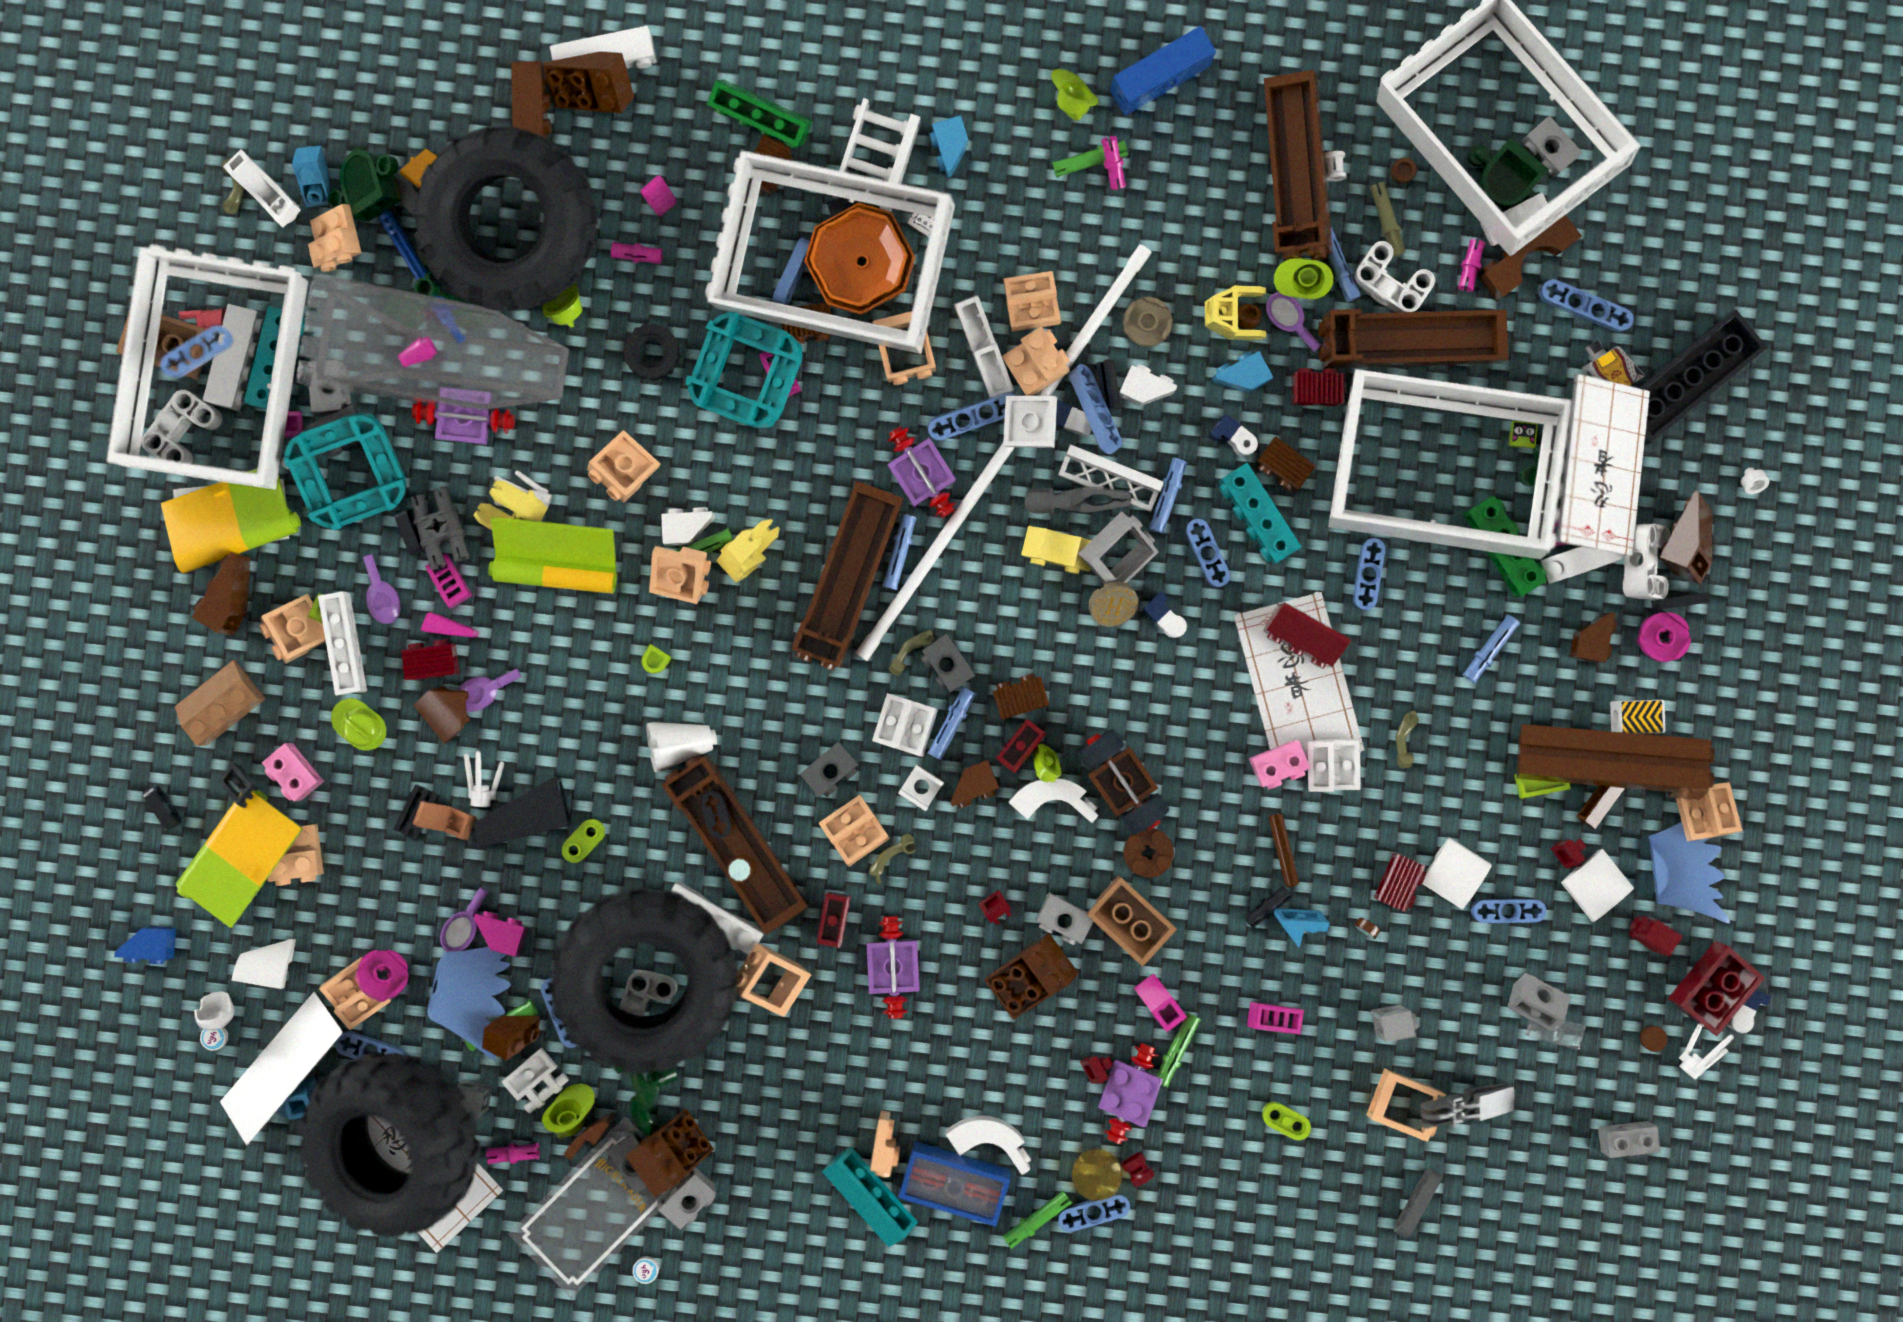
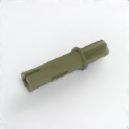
[1370,182,1405,257]

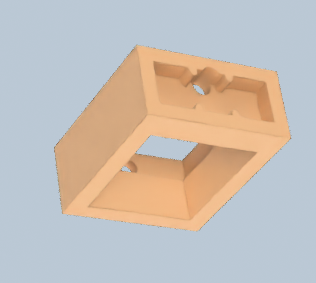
[873,311,936,385]
[736,943,811,1017]
[1366,1068,1446,1142]

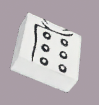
[907,213,934,238]

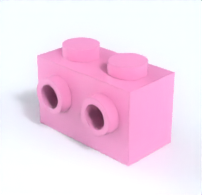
[1249,740,1310,789]
[262,743,324,801]

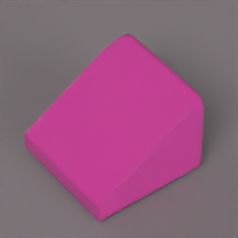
[284,411,303,438]

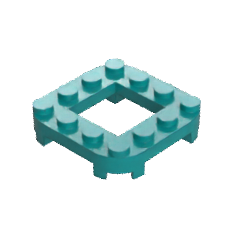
[686,311,803,428]
[284,413,407,530]

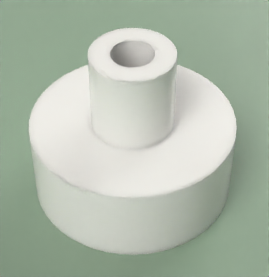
[1741,468,1770,494]

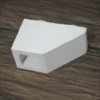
[1119,364,1177,406]
[661,507,715,546]

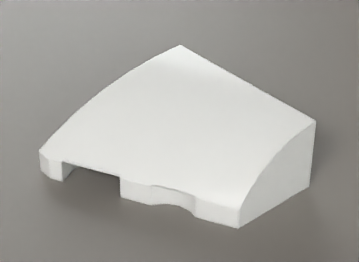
[232,939,296,989]

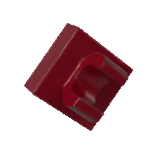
[1550,838,1586,868]
[978,890,1011,925]
[1080,1056,1114,1084]

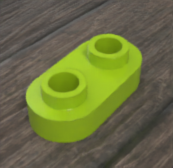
[1032,744,1062,783]
[562,819,606,863]
[1262,1102,1311,1140]

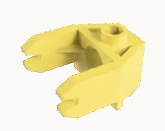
[1205,285,1266,340]
[474,480,548,530]
[716,519,780,583]

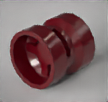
[1121,1152,1155,1187]

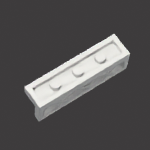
[1058,445,1164,512]
[318,592,367,696]

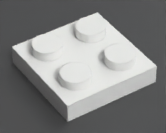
[1003,396,1057,448]

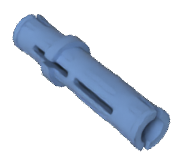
[1327,227,1361,303]
[1148,458,1188,534]
[882,514,917,590]
[1462,615,1520,684]
[928,686,976,760]

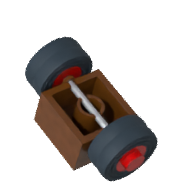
[1077,729,1170,835]

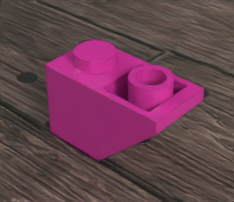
[474,911,528,958]
[1134,973,1187,1032]

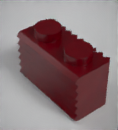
[1291,368,1345,406]
[401,639,460,680]
[996,720,1046,773]
[1374,853,1426,912]
[816,891,851,948]
[1629,915,1682,957]

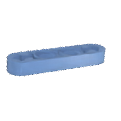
[1539,279,1634,332]
[1069,364,1122,454]
[927,392,1017,440]

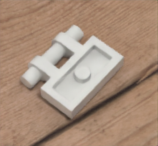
[502,1048,569,1113]

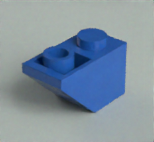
[114,926,176,964]

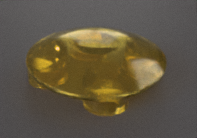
[1072,1149,1122,1201]

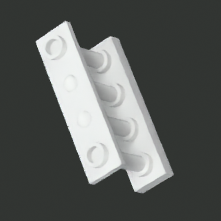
[833,98,921,212]

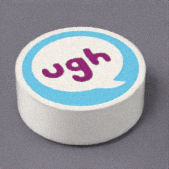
[200,1027,228,1051]
[633,1256,659,1284]

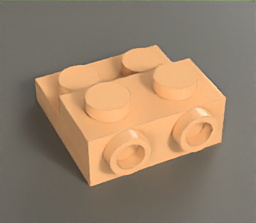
[308,204,362,272]
[1002,326,1070,396]
[587,430,660,503]
[649,546,711,604]
[259,594,326,664]
[268,824,324,886]
[870,1110,900,1177]

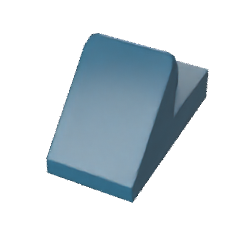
[1274,908,1329,947]

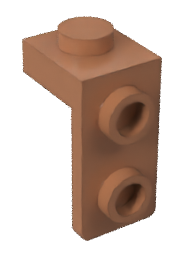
[413,801,476,840]

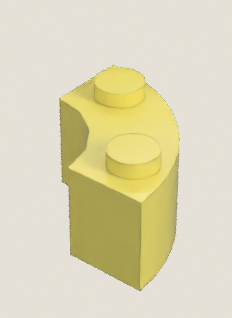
[1021,526,1091,574]

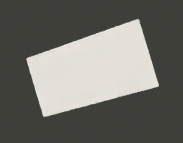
[220,992,342,1145]

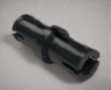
[1243,885,1293,929]

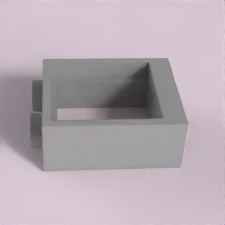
[1078,512,1158,584]

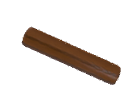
[1269,813,1299,887]

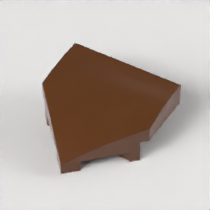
[413,686,470,744]

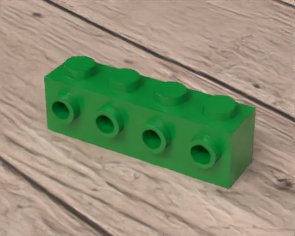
[707,79,813,148]
[1462,496,1547,598]

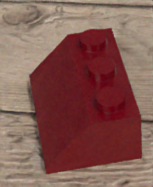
[1263,602,1352,669]
[1668,941,1765,1036]

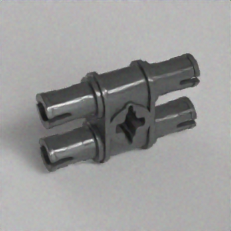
[409,486,470,570]

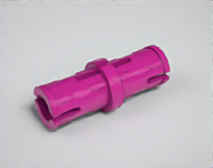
[1101,136,1126,190]
[1457,239,1485,292]
[611,242,663,265]
[486,1143,540,1164]

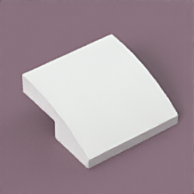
[872,693,938,757]
[1308,739,1361,792]
[1422,837,1492,910]
[1561,849,1634,922]

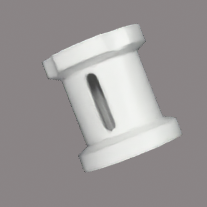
[1324,151,1347,181]

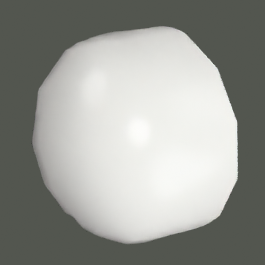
[194,991,235,1030]

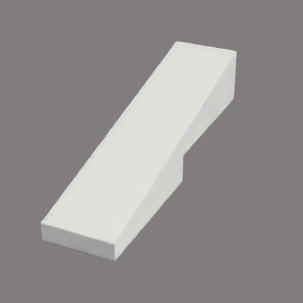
[953,295,1014,397]

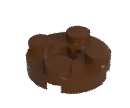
[1123,828,1174,878]

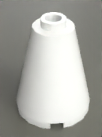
[646,722,717,772]

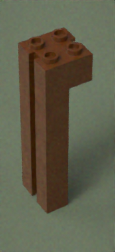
[1264,70,1333,261]
[1318,309,1508,369]
[791,481,904,671]
[1517,724,1715,800]
[662,755,809,935]

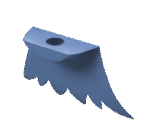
[1648,822,1730,923]
[427,946,511,1061]

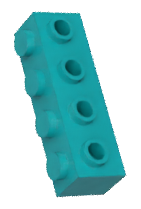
[244,306,306,410]
[1219,463,1302,565]
[822,1146,918,1247]

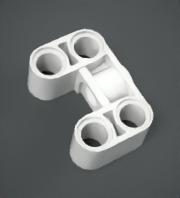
[1353,241,1435,313]
[141,390,222,464]
[1623,524,1671,599]
[620,970,677,1016]

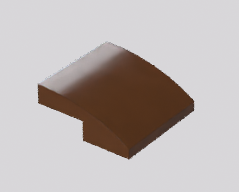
[563,1112,617,1160]

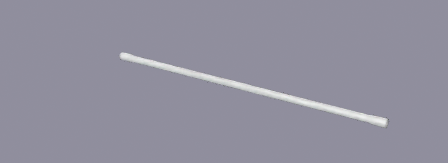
[855,244,1151,661]

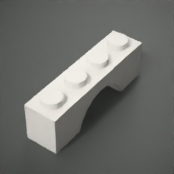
[671,881,764,954]

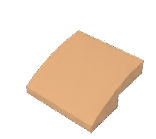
[1003,271,1061,332]
[1676,782,1743,842]
[819,795,890,867]
[319,957,391,1031]

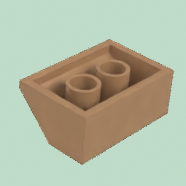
[116,309,206,381]
[175,660,266,746]
[1086,875,1177,967]

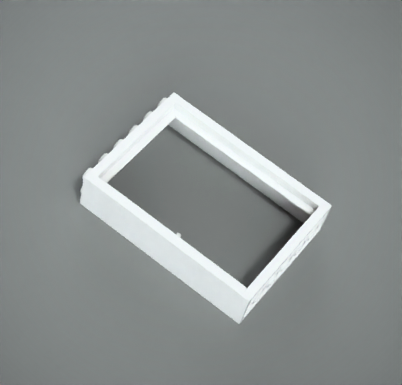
[1376,0,1640,257]
[705,151,955,354]
[107,245,308,490]
[1328,369,1574,559]

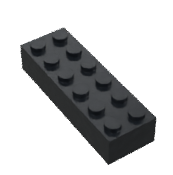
[1636,309,1768,446]

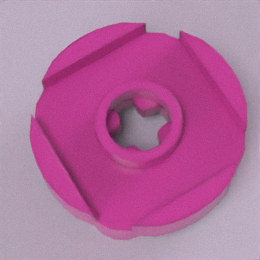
[1637,612,1691,662]
[355,950,408,1002]

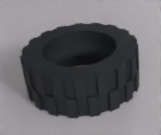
[623,323,681,381]

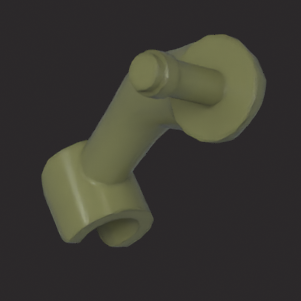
[221,158,244,214]
[889,630,934,676]
[1395,711,1419,768]
[869,834,916,884]

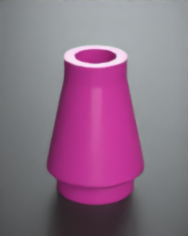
[397,336,438,368]

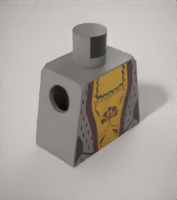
[1582,340,1645,386]

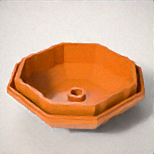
[804,202,916,315]

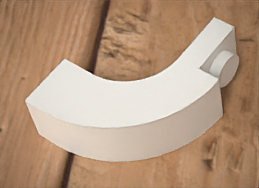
[223,149,301,227]
[1541,546,1625,584]
[1008,778,1099,823]
[946,1116,1031,1175]

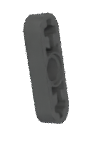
[1394,1168,1442,1238]

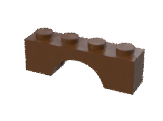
[1479,215,1582,301]

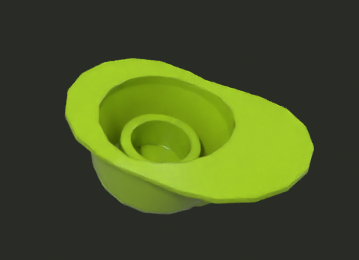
[1051,69,1099,121]
[1274,258,1333,299]
[542,282,582,328]
[331,698,387,751]
[542,1083,595,1140]

